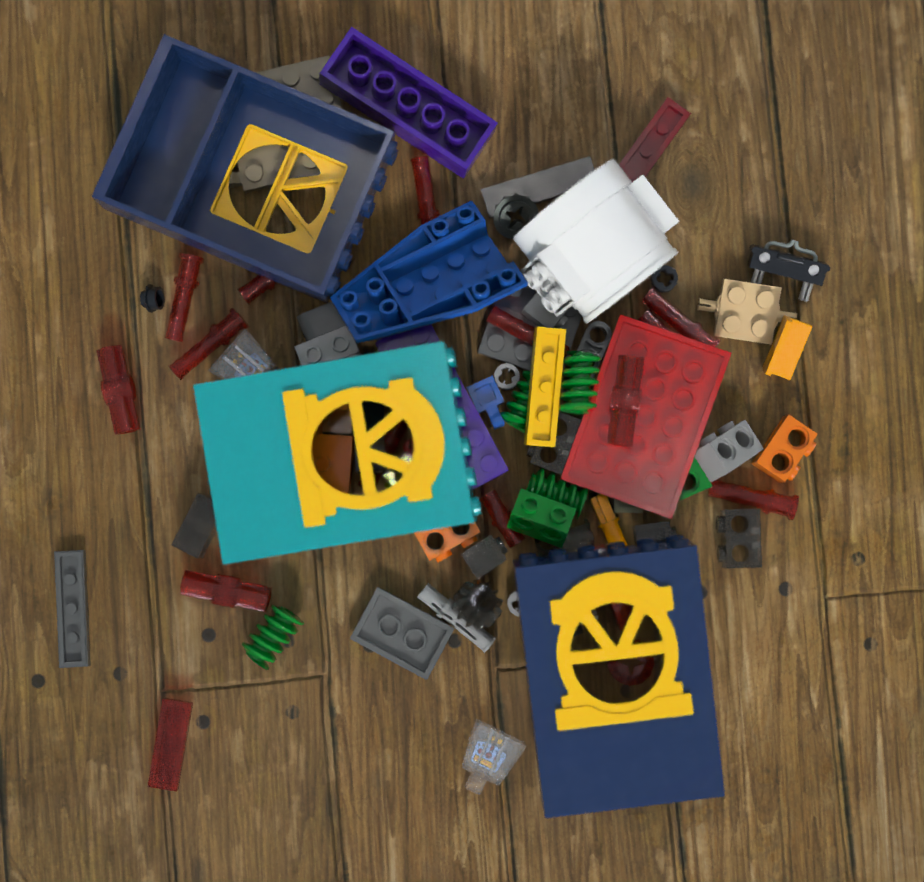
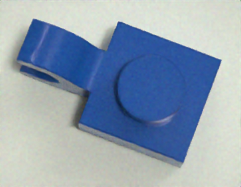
[466,375,505,430]

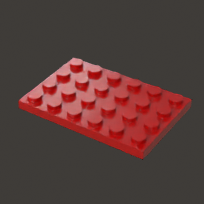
[560,314,732,520]

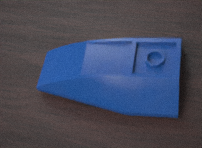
[330,200,528,343]

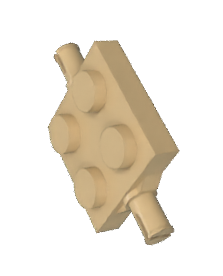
[697,279,797,345]

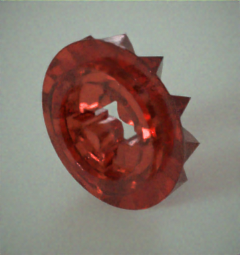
[607,639,655,686]

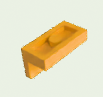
[762,315,813,380]

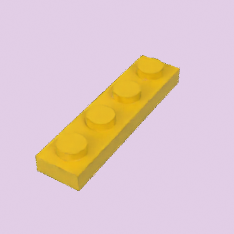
[524,327,566,447]

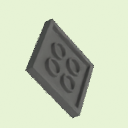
[477,286,582,371]

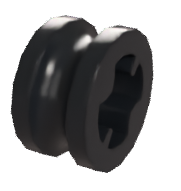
[651,265,678,293]

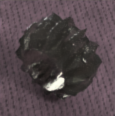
[452,578,503,631]

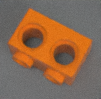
[751,414,818,483]
[414,522,480,563]

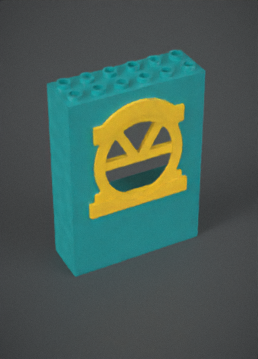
[193,341,482,565]

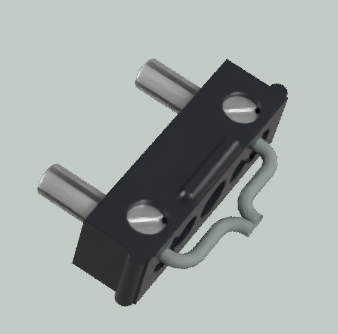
[747,240,831,302]

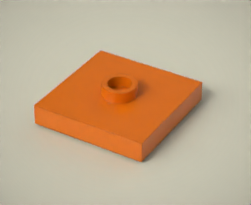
[312,434,354,494]

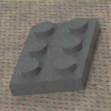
[350,587,455,680]

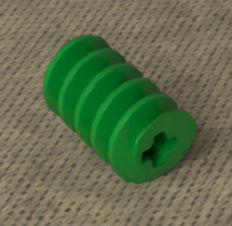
[559,351,601,414]
[500,371,531,433]
[526,468,588,520]
[242,605,304,670]

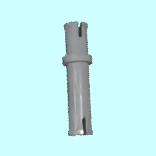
[417,583,496,653]

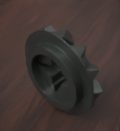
[492,193,539,239]

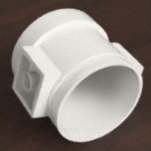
[513,159,679,324]

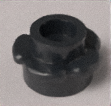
[140,284,165,313]

